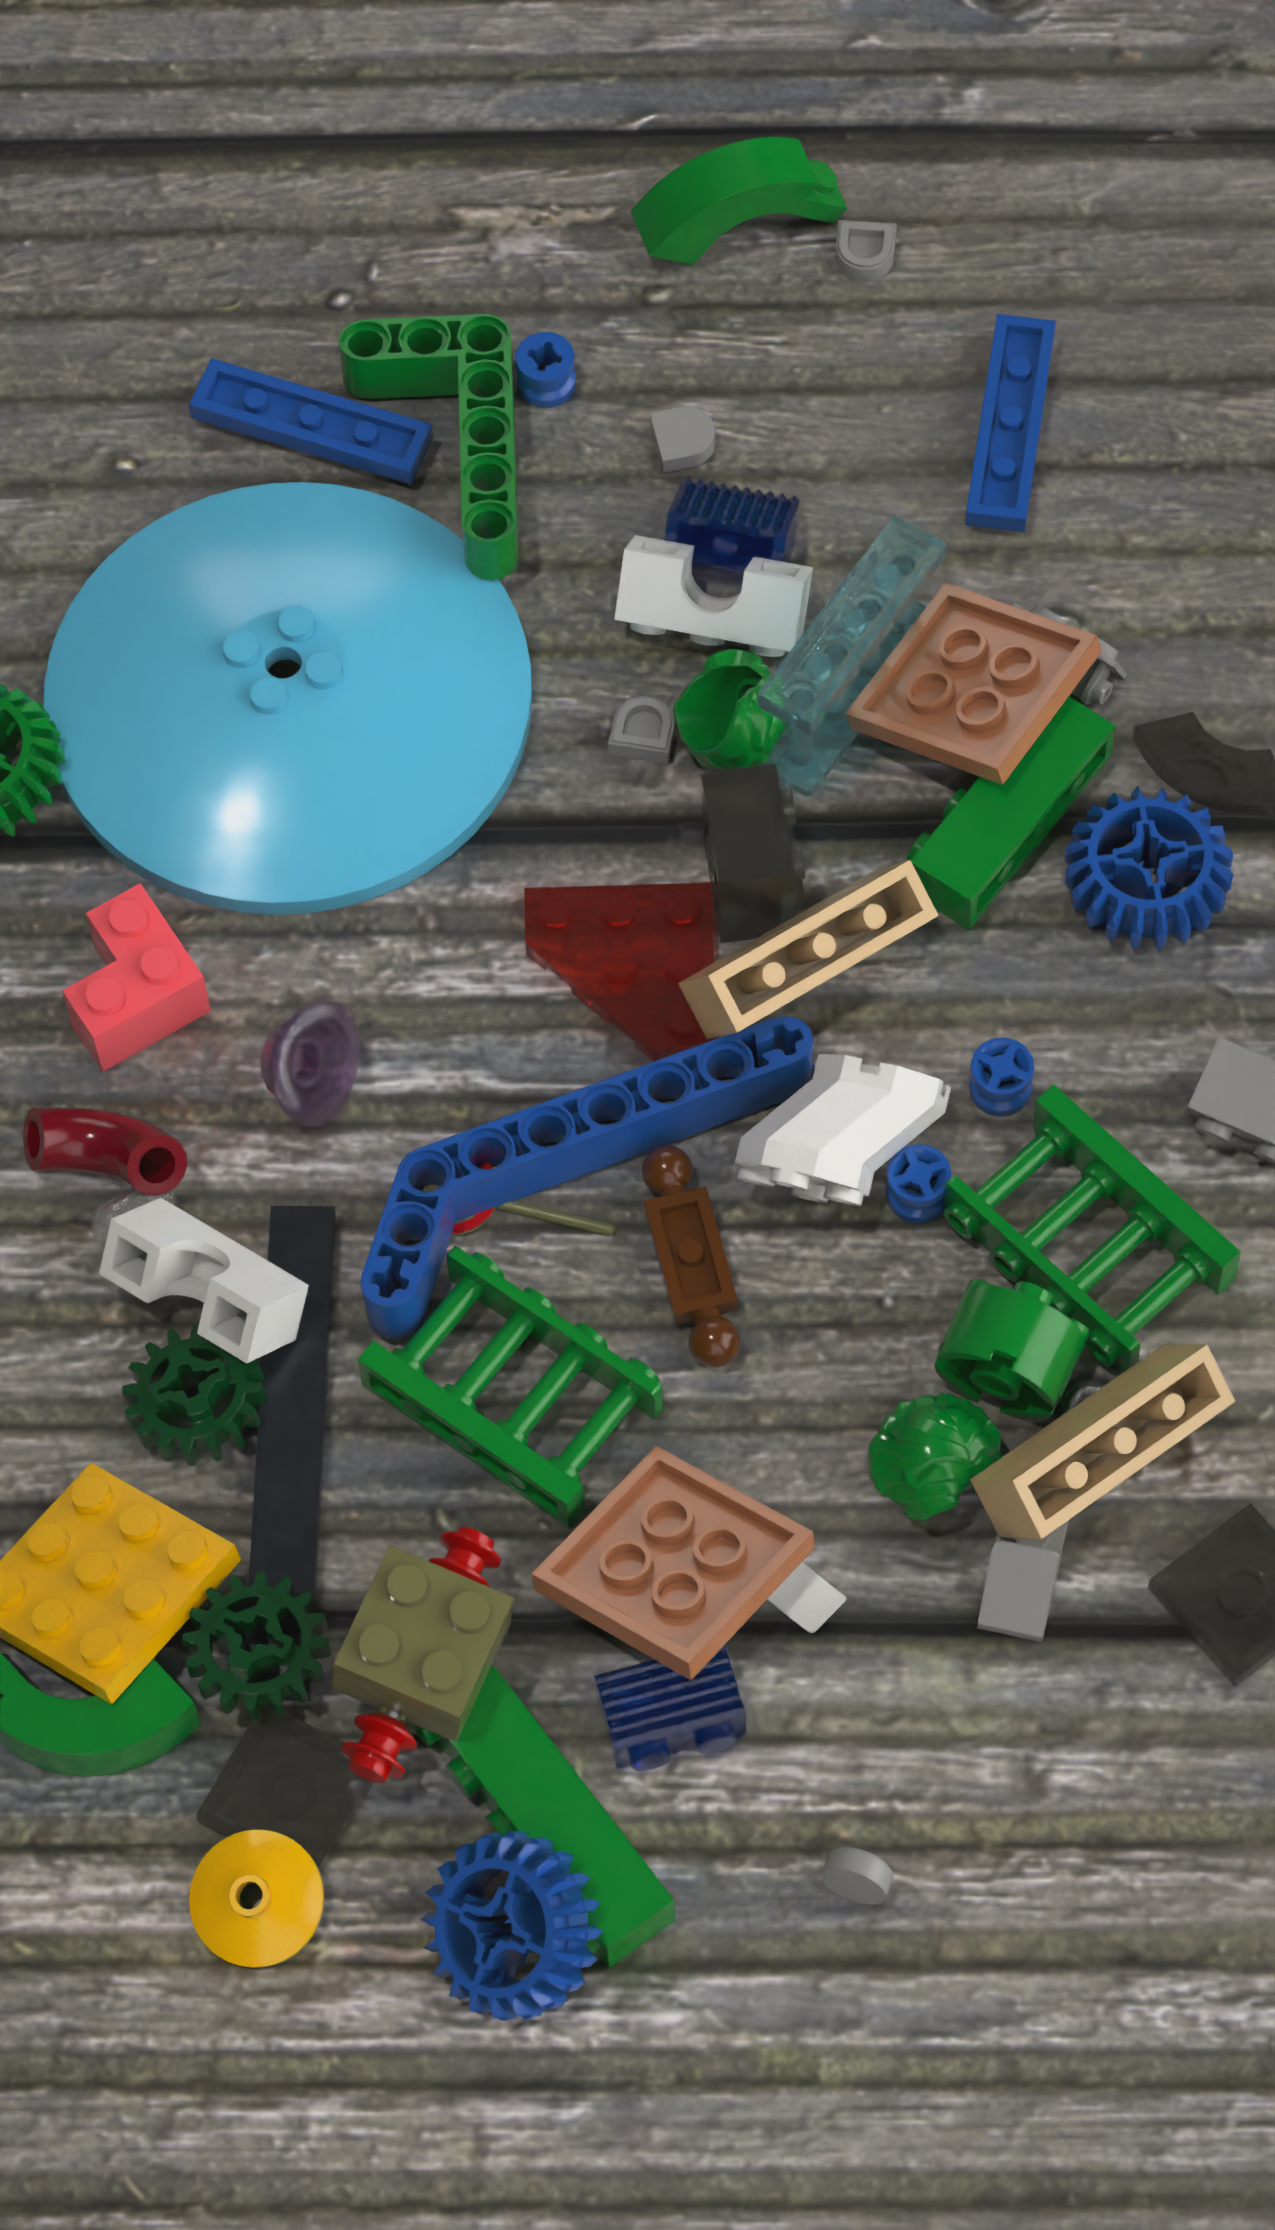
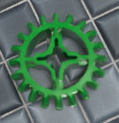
[0,684,66,838]

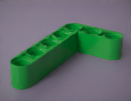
[338,314,519,580]

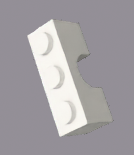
[614,535,813,657]
[99,1198,309,1363]

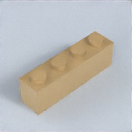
[678,860,939,1039]
[970,1344,1236,1539]

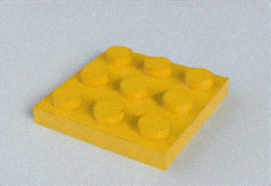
[0,1463,242,1705]

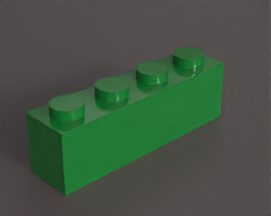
[906,696,1115,930]

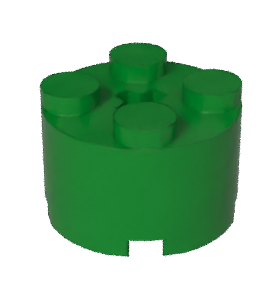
[934,1279,1090,1420]

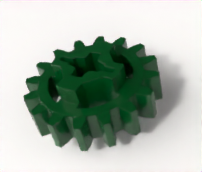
[122,1324,267,1466]
[183,1571,331,1720]

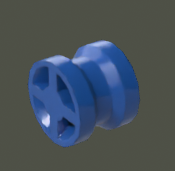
[515,332,576,408]
[969,1037,1034,1117]
[886,1144,951,1224]

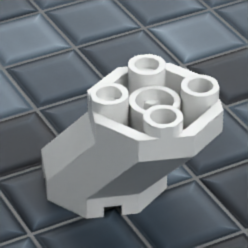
[735,1054,951,1206]

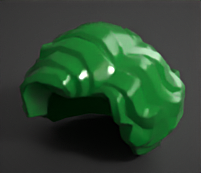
[673,649,788,774]
[867,1392,1001,1522]

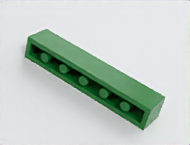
[410,1664,675,1968]

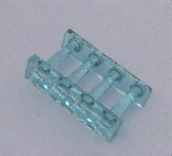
[758,514,947,797]

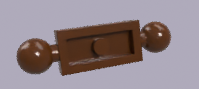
[642,1145,740,1368]

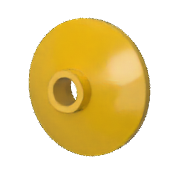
[189,1830,324,1968]

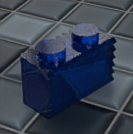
[665,476,800,573]
[594,1644,746,1771]

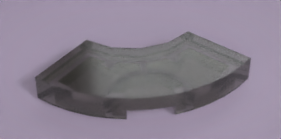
[1133,712,1275,815]

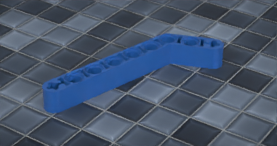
[360,1016,815,1338]

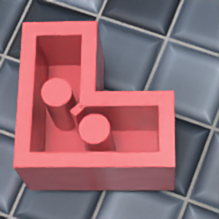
[62,883,211,1072]

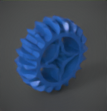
[1064,785,1233,951]
[420,1831,604,2021]

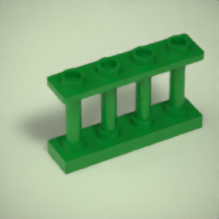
[943,1084,1241,1373]
[357,1246,663,1529]

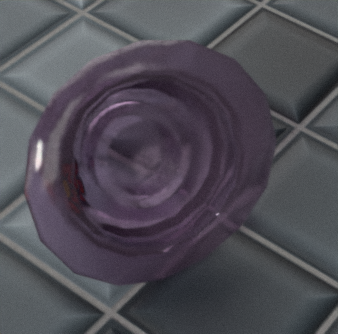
[260,1000,360,1128]

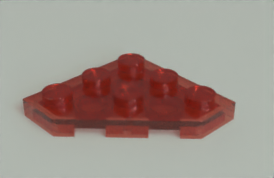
[524,882,716,1062]

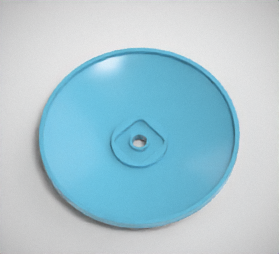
[44,482,532,915]

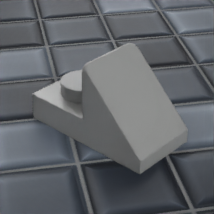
[977,1520,1069,1642]

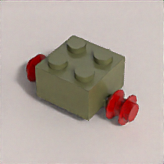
[332,1527,514,1784]

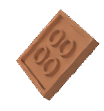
[845,583,1102,785]
[531,1446,815,1680]

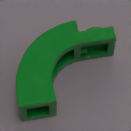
[630,137,848,265]
[0,1653,201,1777]

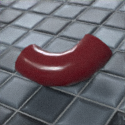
[23,1107,187,1196]

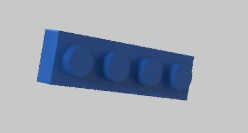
[965,314,1056,533]
[189,358,433,485]

